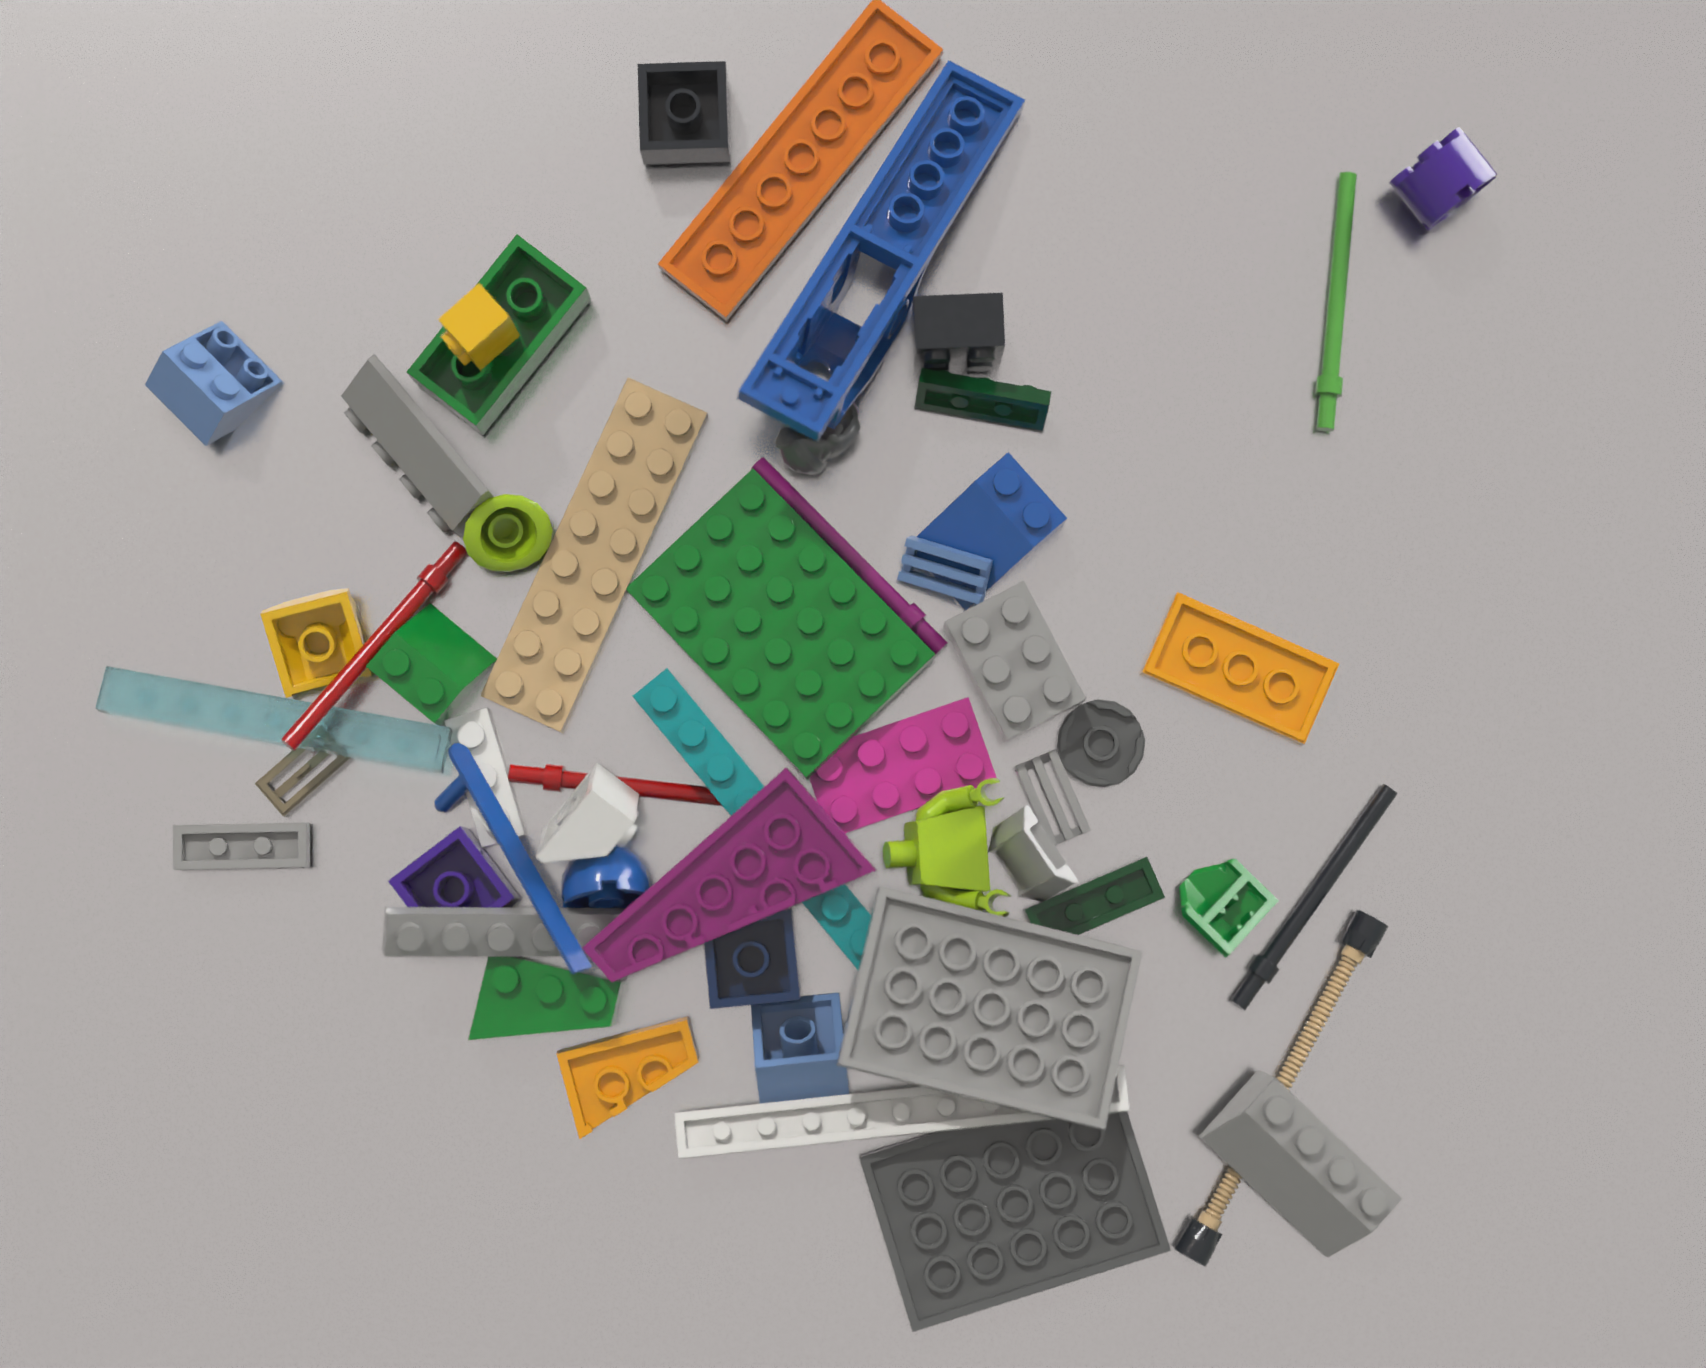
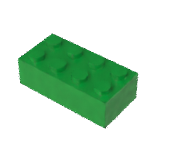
[407,234,591,435]

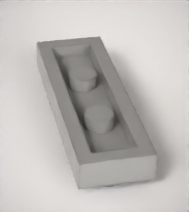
[173,822,310,870]

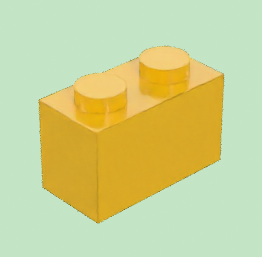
[438,283,520,371]

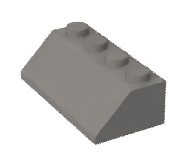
[341,354,494,537]
[1199,1070,1402,1258]

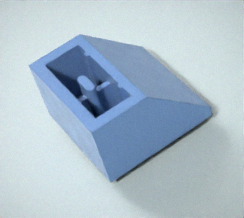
[145,321,282,446]

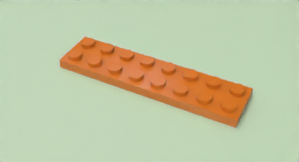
[658,0,944,321]

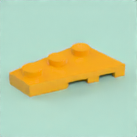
[556,1017,699,1140]

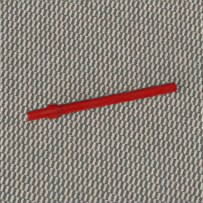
[281,541,467,751]
[508,764,722,806]

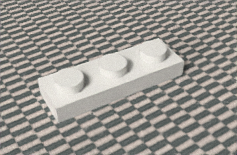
[444,707,526,848]

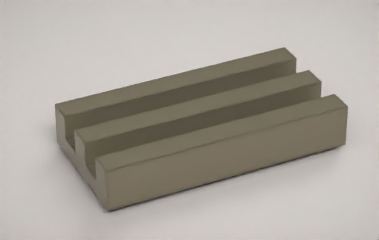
[255,725,353,817]

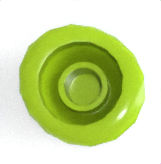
[463,494,553,572]

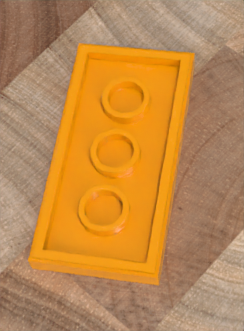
[1141,592,1339,745]

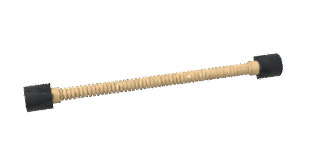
[1174,910,1388,1267]

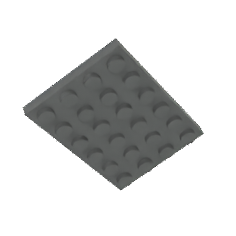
[859,1112,1171,1332]

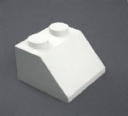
[536,763,640,863]

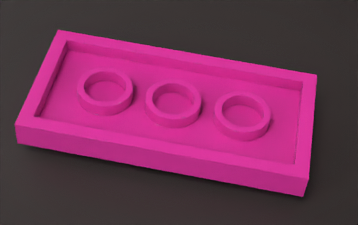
[809,697,997,834]

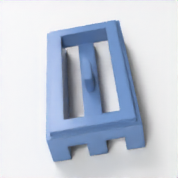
[897,535,993,604]

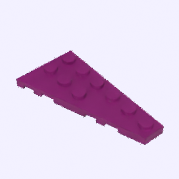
[582,768,877,982]

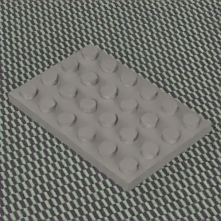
[836,886,1143,1130]

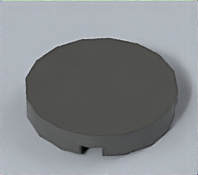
[1056,699,1145,788]

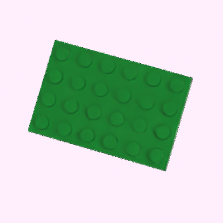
[626,468,936,779]

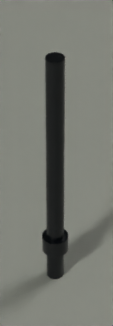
[1230,784,1397,1011]

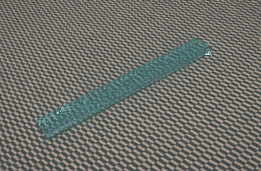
[95,666,453,774]

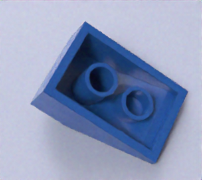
[916,452,1067,611]

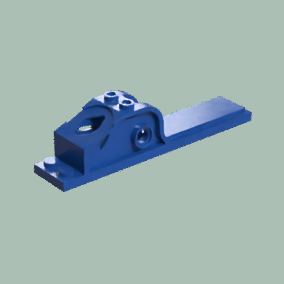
[737,60,1025,442]

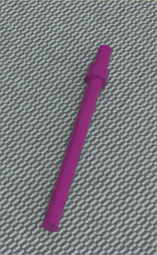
[751,457,948,655]

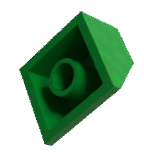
[366,603,497,727]

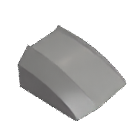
[988,805,1078,902]

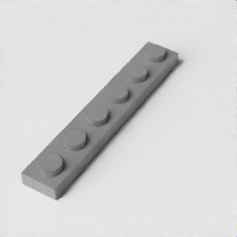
[382,907,626,957]

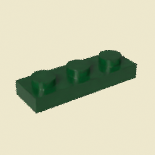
[914,368,1052,431]
[1024,857,1165,935]

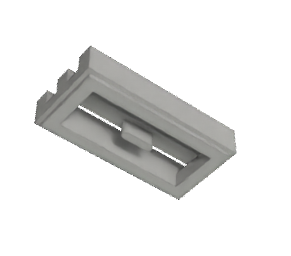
[1014,749,1091,845]

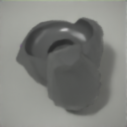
[775,402,861,476]

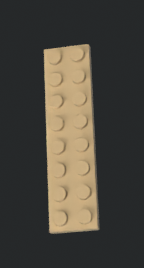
[480,377,708,733]

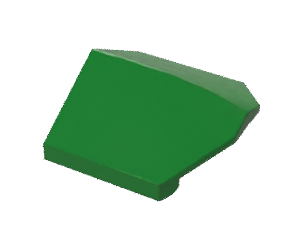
[1179,858,1279,958]

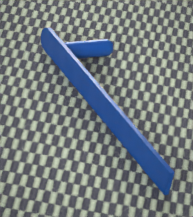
[434,743,592,974]

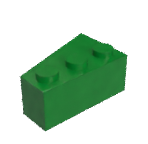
[468,957,625,1040]

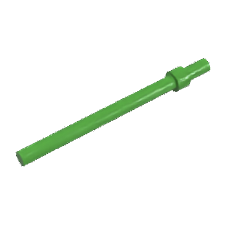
[1315,172,1357,431]

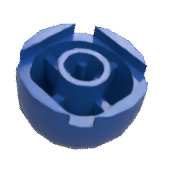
[561,845,650,908]

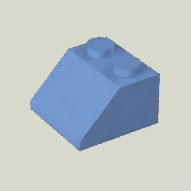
[751,993,849,1104]

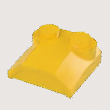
[260,588,373,698]

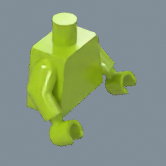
[883,778,1011,917]

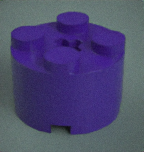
[1389,127,1497,231]

